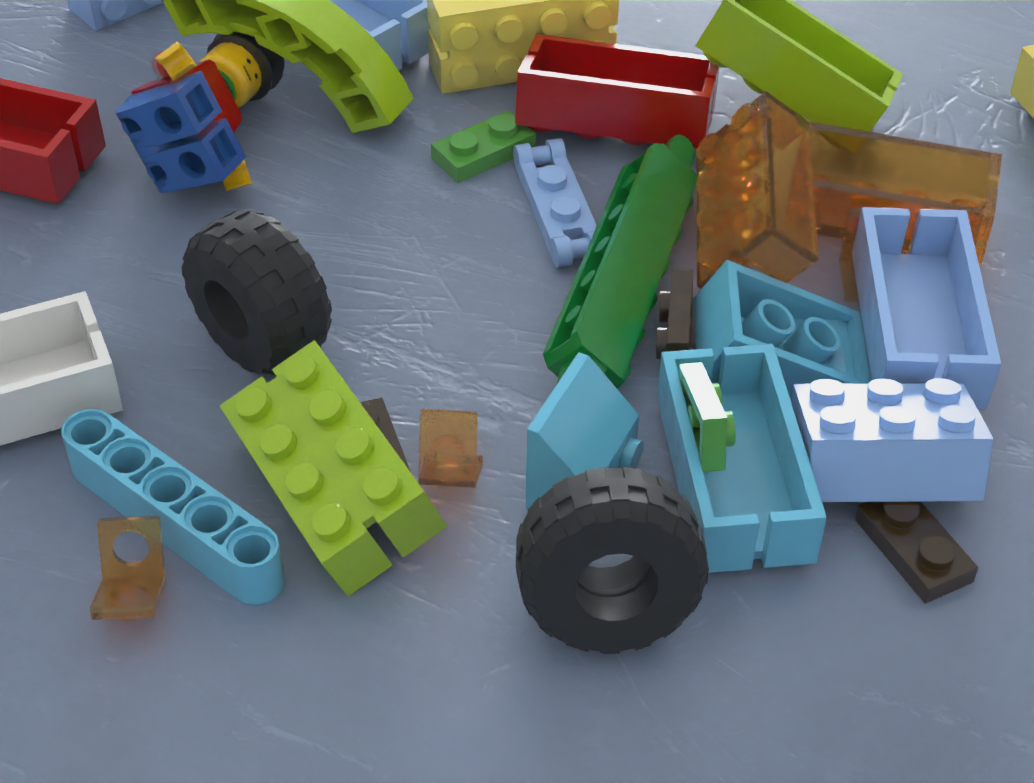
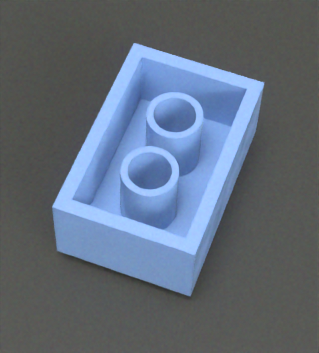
[792,379,993,502]

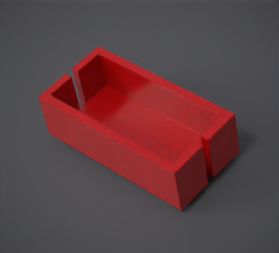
[515,34,720,150]
[0,78,106,204]

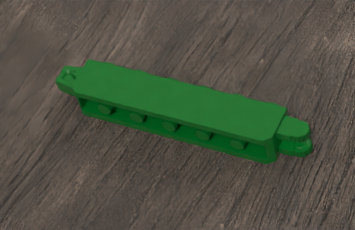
[543,134,699,389]

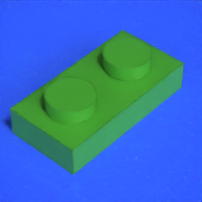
[431,110,536,183]
[679,362,736,472]

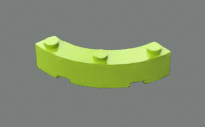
[163,0,414,133]

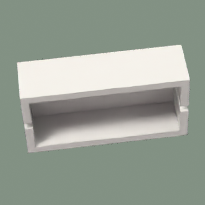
[0,291,123,446]

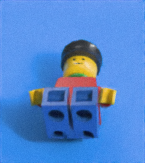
[115,31,285,193]

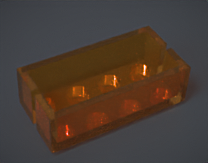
[696,91,818,289]
[780,120,1002,264]

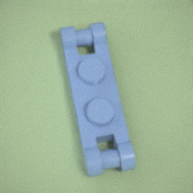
[513,138,597,268]

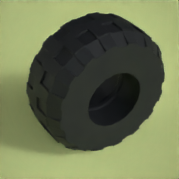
[181,210,332,375]
[516,467,709,654]

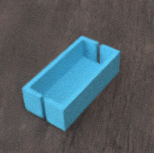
[657,344,827,573]

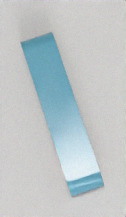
[61,409,285,605]

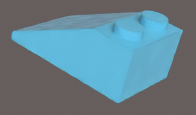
[693,260,871,397]

